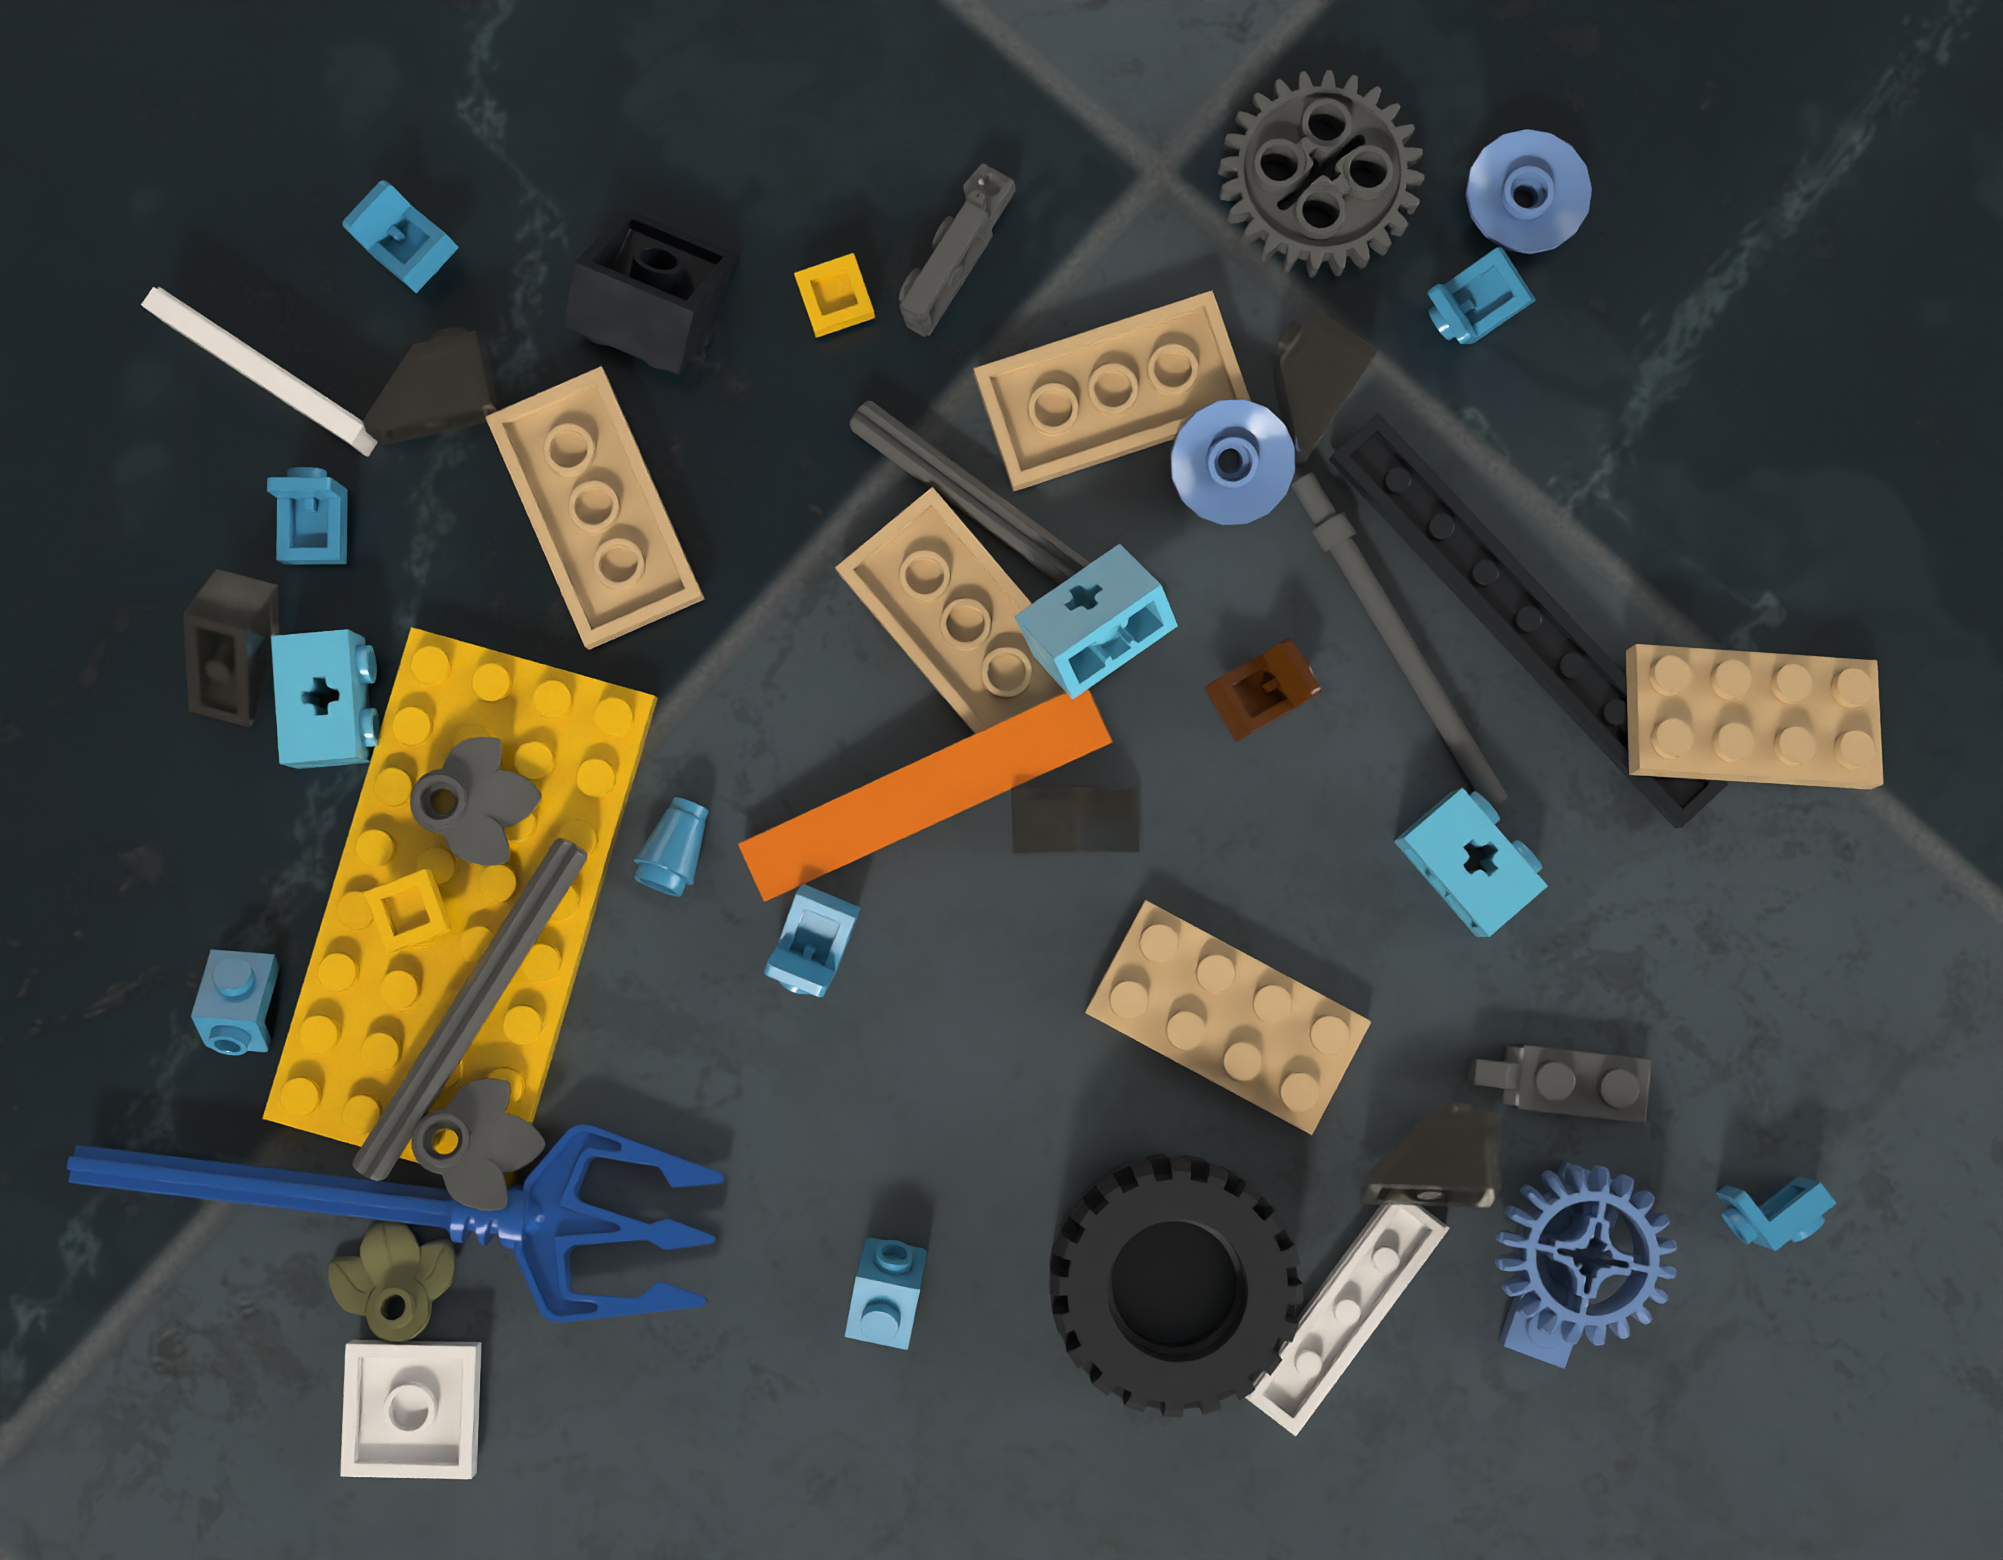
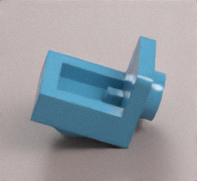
[342,180,459,293]
[1427,247,1536,344]
[267,467,348,565]
[764,883,861,997]
[191,949,280,1055]
[1717,1176,1836,1251]
[845,1237,928,1350]

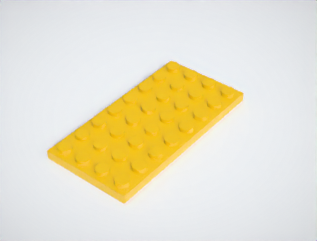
[262,627,658,1189]

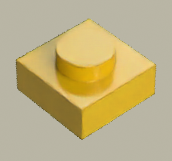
[794,253,875,338]
[364,869,453,953]

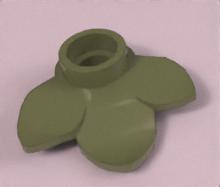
[328,1220,456,1343]

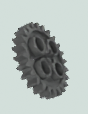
[1218,70,1424,278]

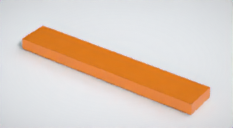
[738,688,1113,902]

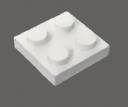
[340,1340,481,1479]

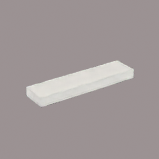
[141,287,380,457]
[1245,1186,1449,1436]

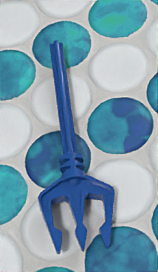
[67,1124,725,1323]

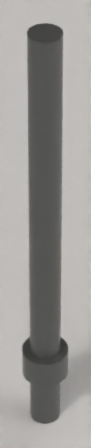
[1291,472,1508,807]

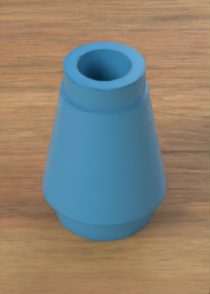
[633,797,709,897]

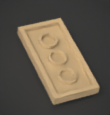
[973,290,1251,492]
[485,366,705,650]
[835,487,1065,734]
[1626,644,1883,789]
[1085,900,1372,1135]

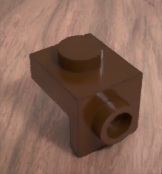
[1204,638,1321,742]

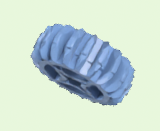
[1495,1164,1677,1346]

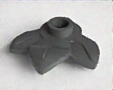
[410,737,542,866]
[412,1079,546,1211]

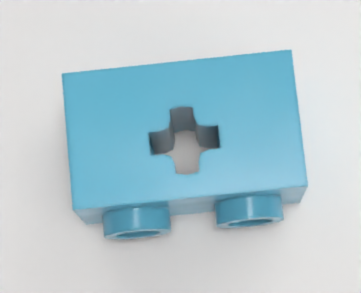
[1014,544,1178,699]
[271,629,381,769]
[1394,788,1548,937]

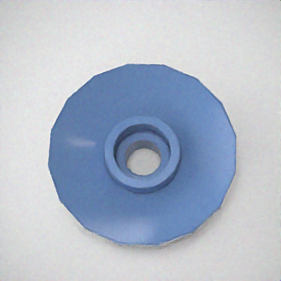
[1465,129,1592,254]
[1170,399,1295,525]

